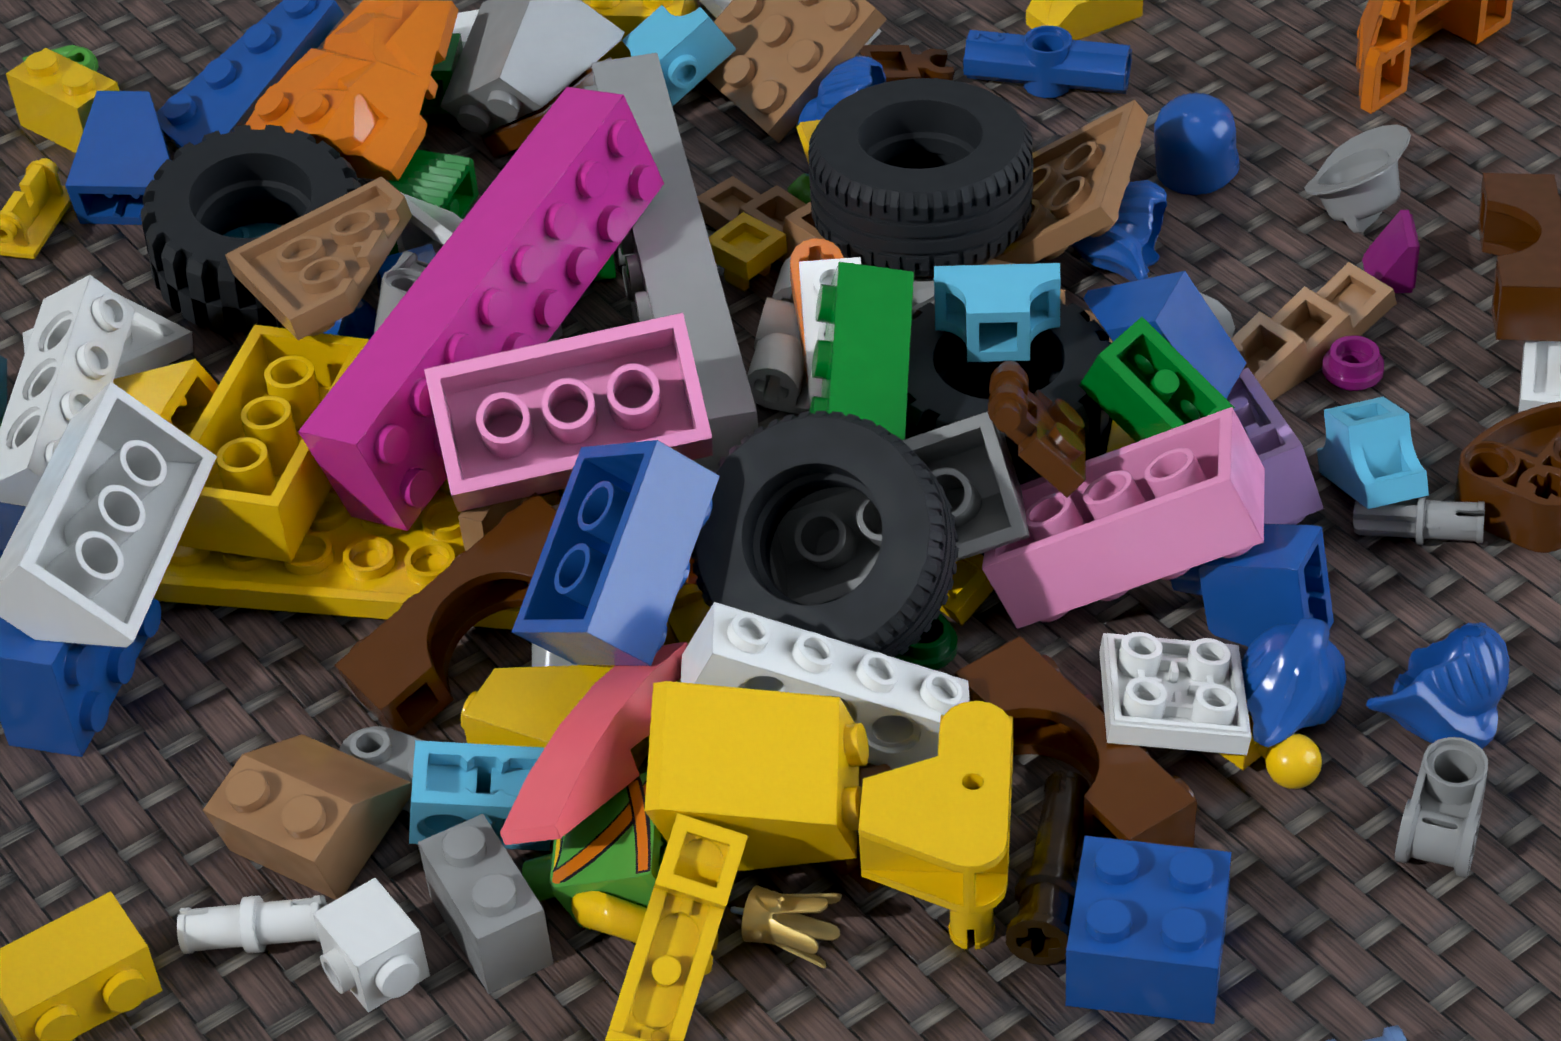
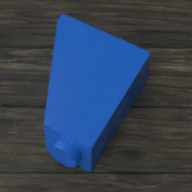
[65,91,171,225]

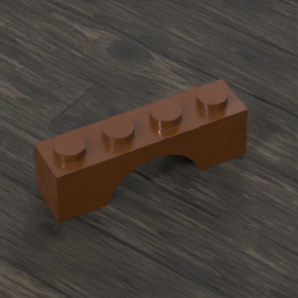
[1478,173,1561,341]
[335,492,557,736]
[955,636,1197,848]

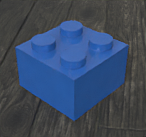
[1065,836,1232,1024]

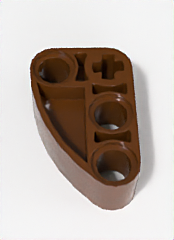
[1454,401,1561,553]

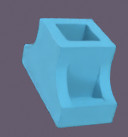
[622,5,736,106]
[934,263,1061,362]
[1317,396,1429,509]

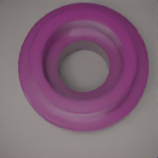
[1322,336,1385,391]

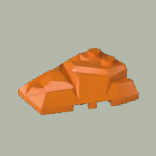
[245,0,459,181]
[1356,0,1513,114]

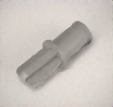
[1353,496,1485,545]

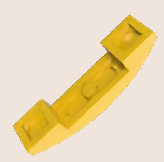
[605,813,748,1041]

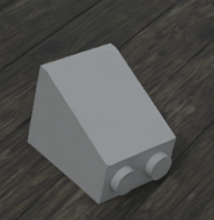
[440,0,624,135]

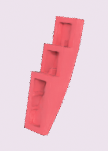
[500,642,688,845]

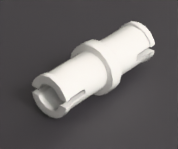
[177,895,327,954]

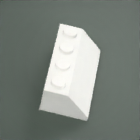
[0,382,217,648]

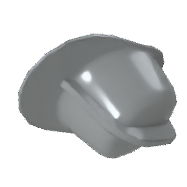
[1304,124,1411,233]

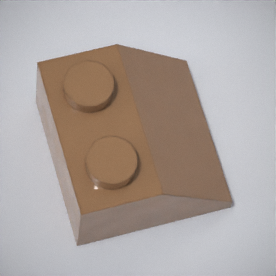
[202,734,412,900]

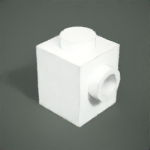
[313,878,430,1012]

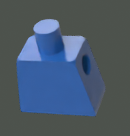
[1171,523,1334,647]

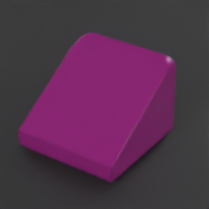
[1362,210,1420,293]

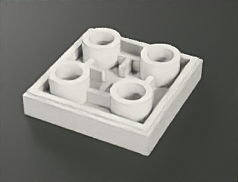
[1099,632,1251,755]

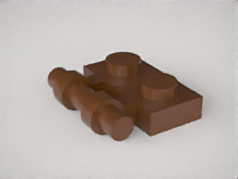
[988,361,1086,498]

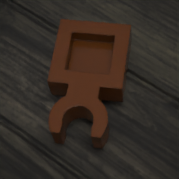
[855,45,955,82]

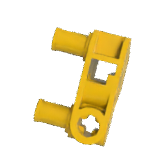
[858,701,1013,950]

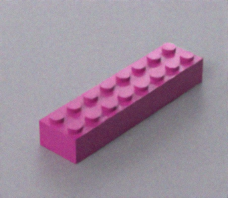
[298,87,664,531]

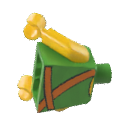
[522,772,718,976]

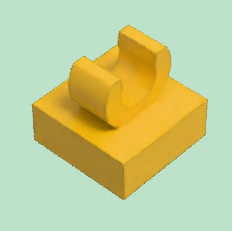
[709,212,787,291]

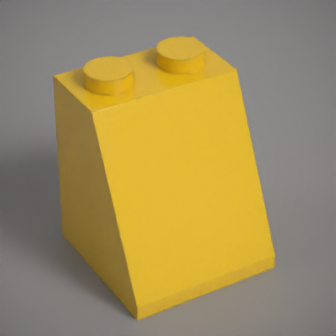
[644,681,869,871]

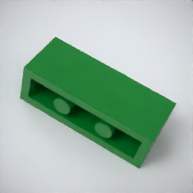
[810,261,914,440]

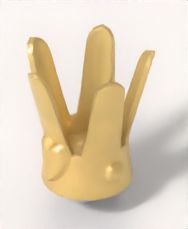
[730,885,842,969]

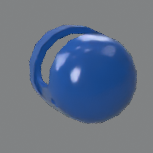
[1154,93,1240,195]

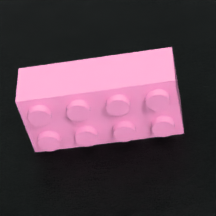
[424,313,713,512]
[982,407,1265,629]

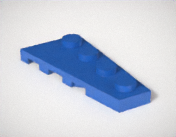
[156,0,345,149]

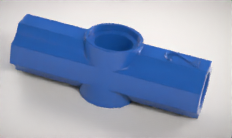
[963,26,1132,98]

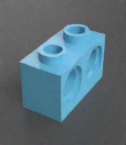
[409,740,551,851]

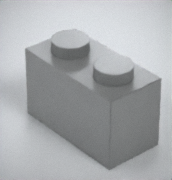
[418,814,554,994]

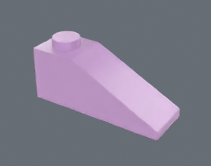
[1227,368,1324,525]

